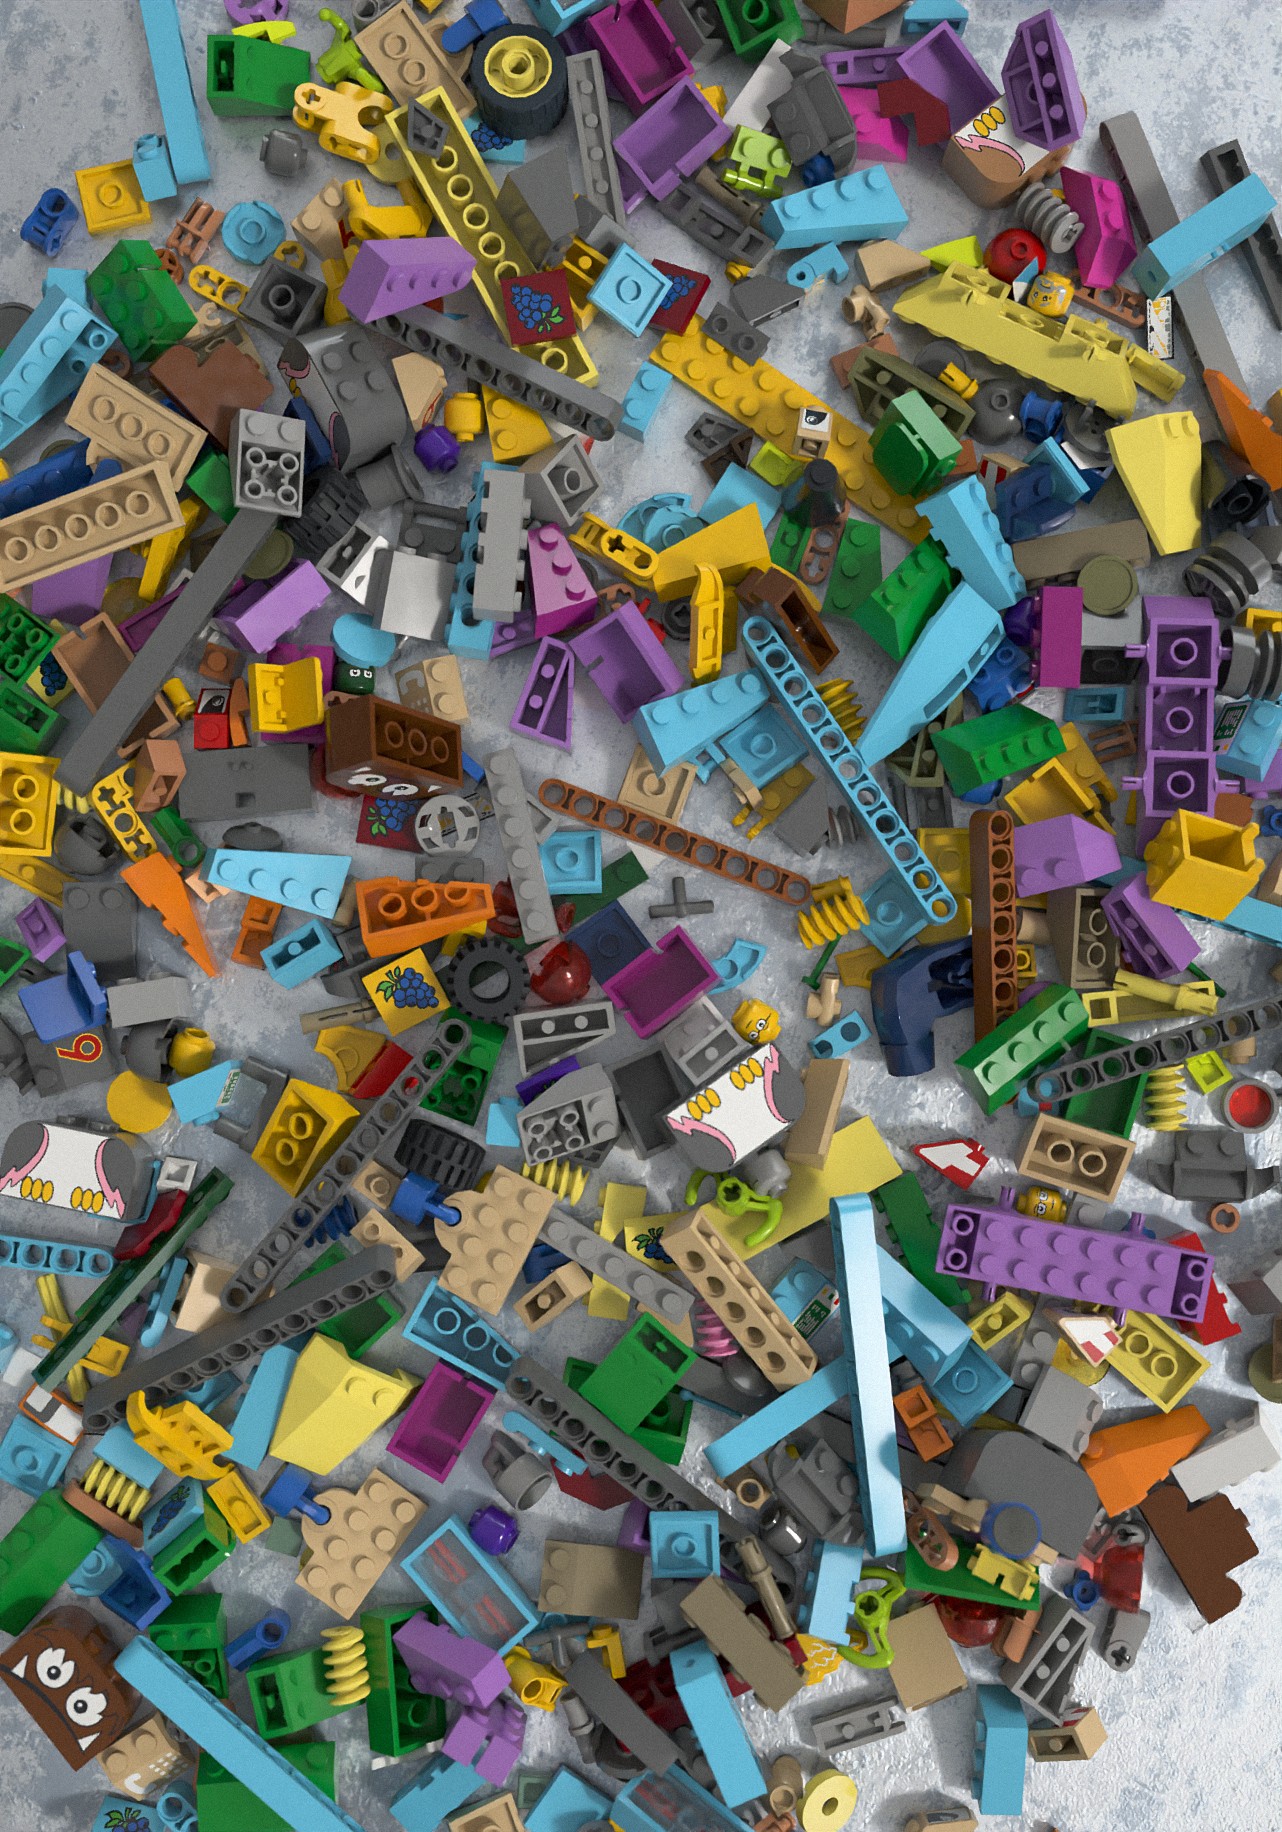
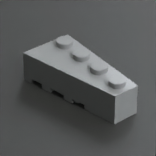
[472,469,531,623]

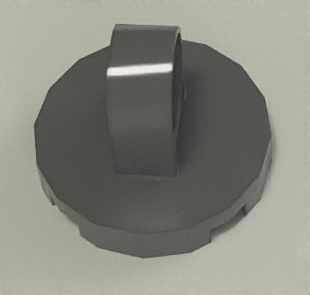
[592,1722,650,1783]

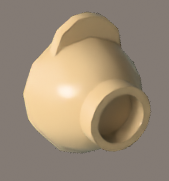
[759,1755,804,1816]

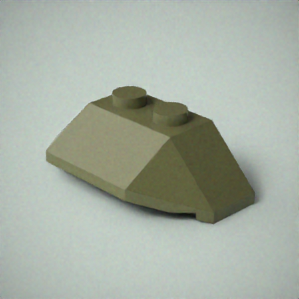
[847,345,976,441]
[884,690,964,787]

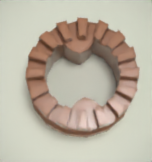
[1206,1203,1240,1233]

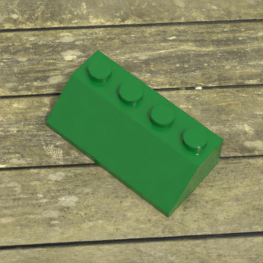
[850,533,961,662]
[930,703,1068,797]
[953,983,1089,1116]
[549,1357,695,1466]
[0,1487,108,1637]
[895,1527,1040,1612]
[360,1601,447,1758]
[196,1741,340,1832]

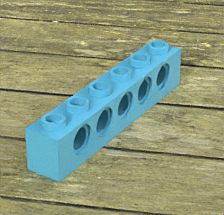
[444,461,520,661]

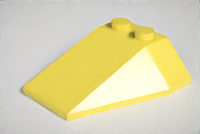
[1105,411,1201,556]
[268,1332,425,1476]

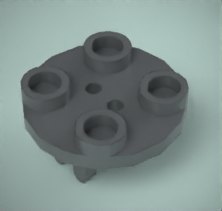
[1062,398,1126,461]

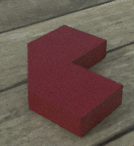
[877,77,952,147]
[112,1189,188,1261]
[549,1448,634,1511]

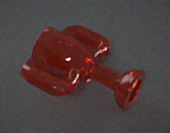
[486,875,576,938]

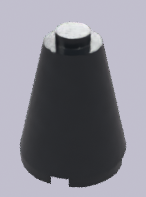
[1201,440,1271,529]
[781,459,846,529]

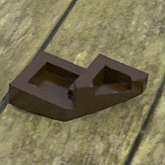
[700,428,755,488]

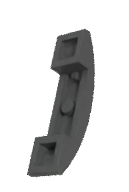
[657,183,774,269]
[563,1649,684,1777]

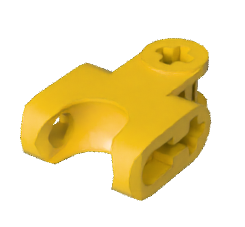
[292,82,394,164]
[567,512,659,591]

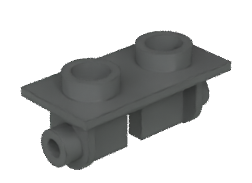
[700,302,771,366]

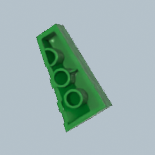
[872,1170,972,1307]

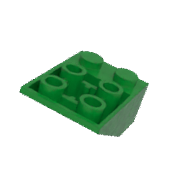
[207,35,311,116]
[0,593,61,689]
[0,678,70,756]
[415,1006,509,1127]
[577,1311,698,1436]
[148,1593,229,1699]
[246,1641,366,1740]

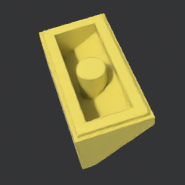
[965,1291,1035,1351]

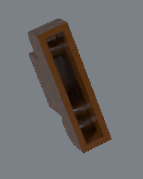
[142,341,274,457]
[733,566,840,676]
[1136,1482,1259,1625]

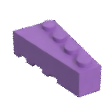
[338,237,477,324]

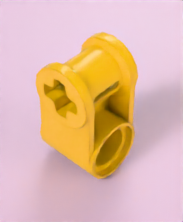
[507,1658,569,1712]

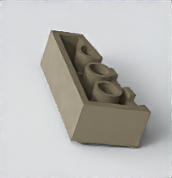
[1012,518,1151,591]
[679,1571,810,1715]

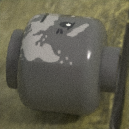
[259,129,308,178]
[759,1505,808,1556]

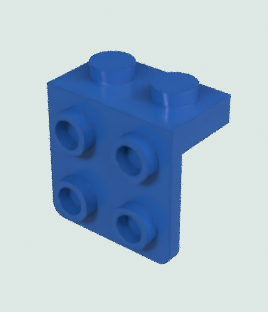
[965,636,1034,716]
[18,950,109,1044]
[98,1534,172,1632]

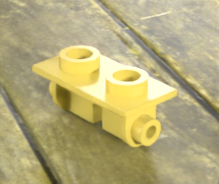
[1125,342,1187,404]
[967,1543,1041,1601]

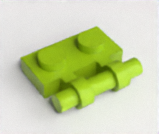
[721,123,793,199]

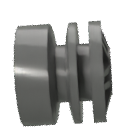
[1182,531,1273,619]
[1214,625,1282,702]

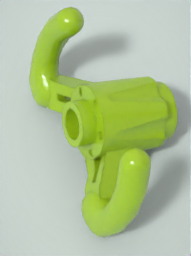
[315,7,385,93]
[684,1170,783,1248]
[836,1566,906,1669]

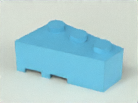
[795,1538,865,1646]
[971,1684,1029,1816]
[388,1744,487,1832]

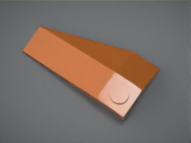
[1202,369,1282,492]
[119,851,222,979]
[355,876,496,958]
[1076,1405,1212,1518]

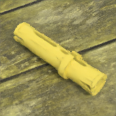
[1113,968,1218,1017]

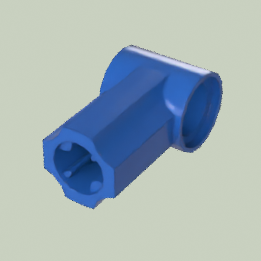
[522,1243,582,1284]
[224,1609,291,1672]

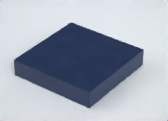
[564,899,654,988]

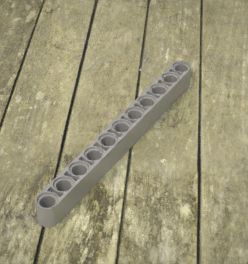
[1099,111,1255,443]

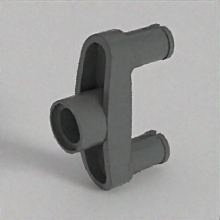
[213,1056,291,1154]

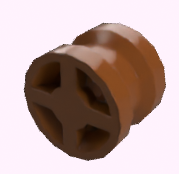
[148,248,185,286]

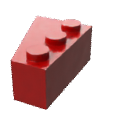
[1160,1229,1242,1346]

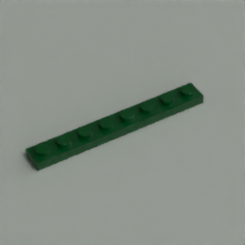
[435,851,649,1002]
[31,1166,235,1394]

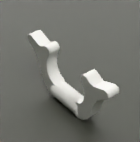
[370,1738,444,1770]

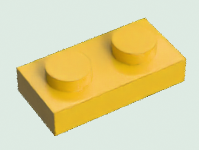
[206,1467,273,1545]

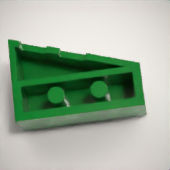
[819,518,882,632]

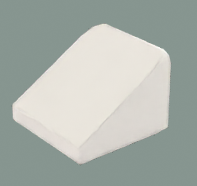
[156,1156,198,1196]

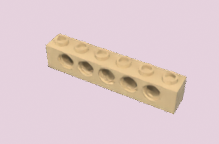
[659,1207,819,1392]

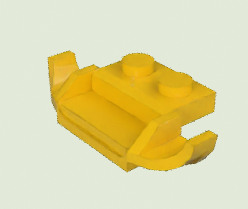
[688,561,738,688]
[126,1390,235,1480]

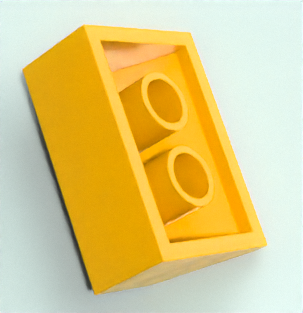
[0,751,61,857]
[251,1079,361,1199]

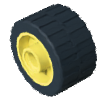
[470,23,569,141]

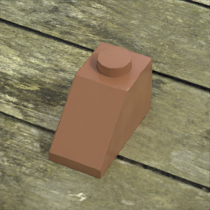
[133,739,187,812]

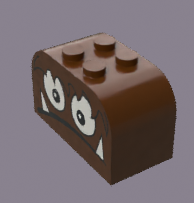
[324,694,463,801]
[0,1605,143,1772]

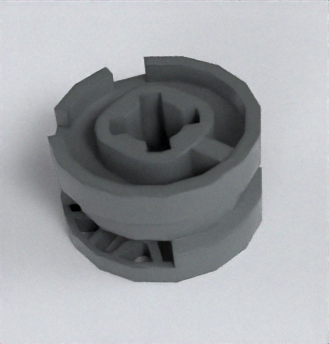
[661,595,692,642]

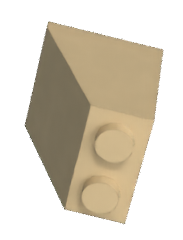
[168,1247,275,1333]
[875,1601,968,1715]

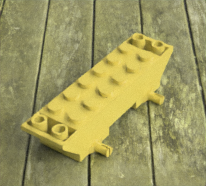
[892,259,1138,421]

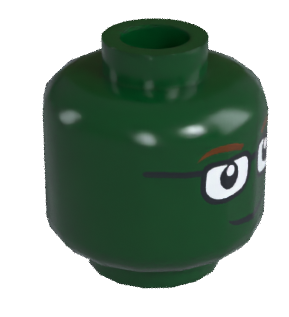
[333,661,376,697]

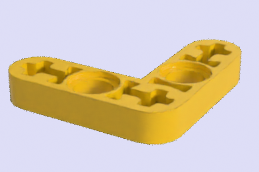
[189,240,307,329]
[139,495,210,603]
[88,754,157,864]

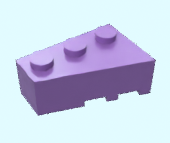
[509,636,576,755]
[392,1610,512,1709]

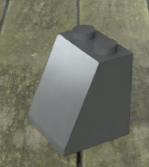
[494,145,579,271]
[1071,581,1146,685]

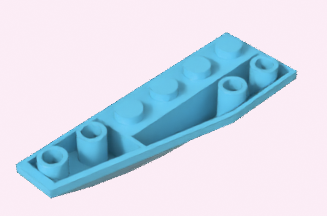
[0,283,119,451]
[854,581,1006,769]

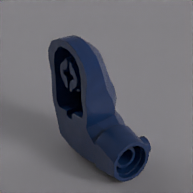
[870,935,996,1077]

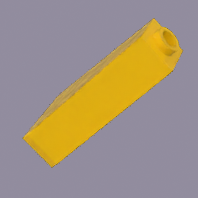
[647,502,772,603]

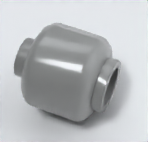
[742,1147,792,1199]

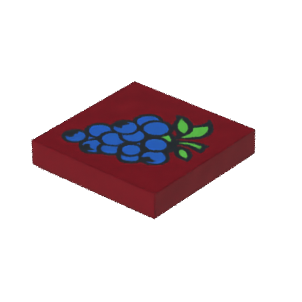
[647,258,711,337]
[500,269,577,348]
[356,794,431,854]

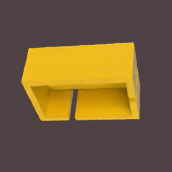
[997,757,1117,836]

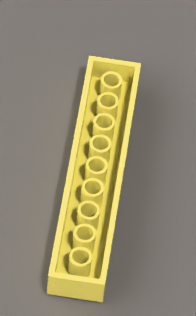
[384,85,599,388]

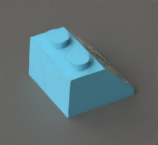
[1213,699,1282,783]
[167,1060,244,1127]
[766,1256,840,1344]

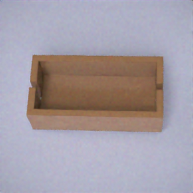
[51,611,183,761]

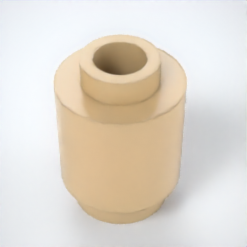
[1016,908,1053,946]
[1222,1019,1257,1065]

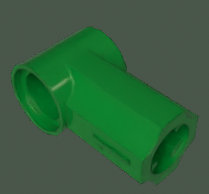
[150,805,208,868]

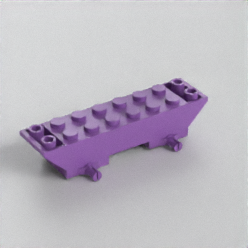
[1120,595,1240,856]
[934,1186,1215,1327]

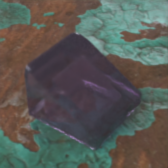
[116,1295,149,1342]

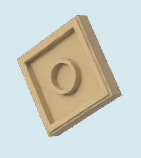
[616,743,699,826]

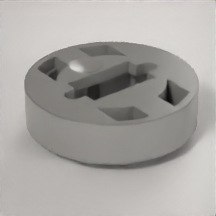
[413,795,480,858]

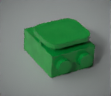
[868,390,963,500]
[152,1489,236,1596]

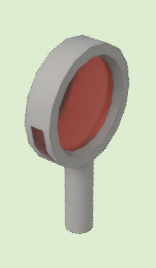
[1220,1078,1282,1134]

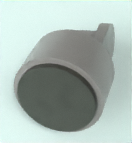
[482,1431,552,1511]

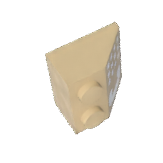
[394,654,471,726]
[95,1708,196,1801]

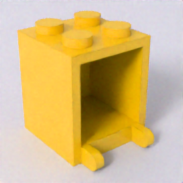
[1144,808,1265,921]

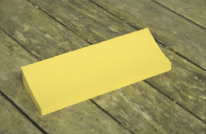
[696,1115,903,1261]
[1028,1290,1212,1414]

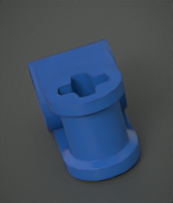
[20,188,78,257]
[1019,391,1064,445]

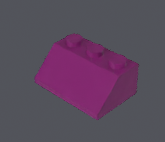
[1029,586,1083,692]

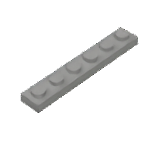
[565,49,628,257]
[481,747,560,945]
[1008,1192,1109,1390]
[537,1206,697,1326]

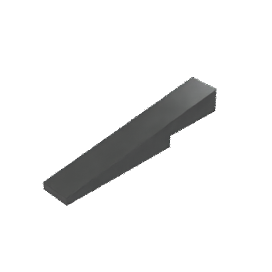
[1199,139,1282,331]

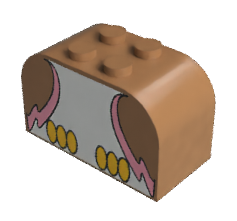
[940,92,1087,210]

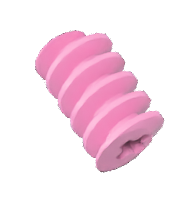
[694,1288,739,1356]

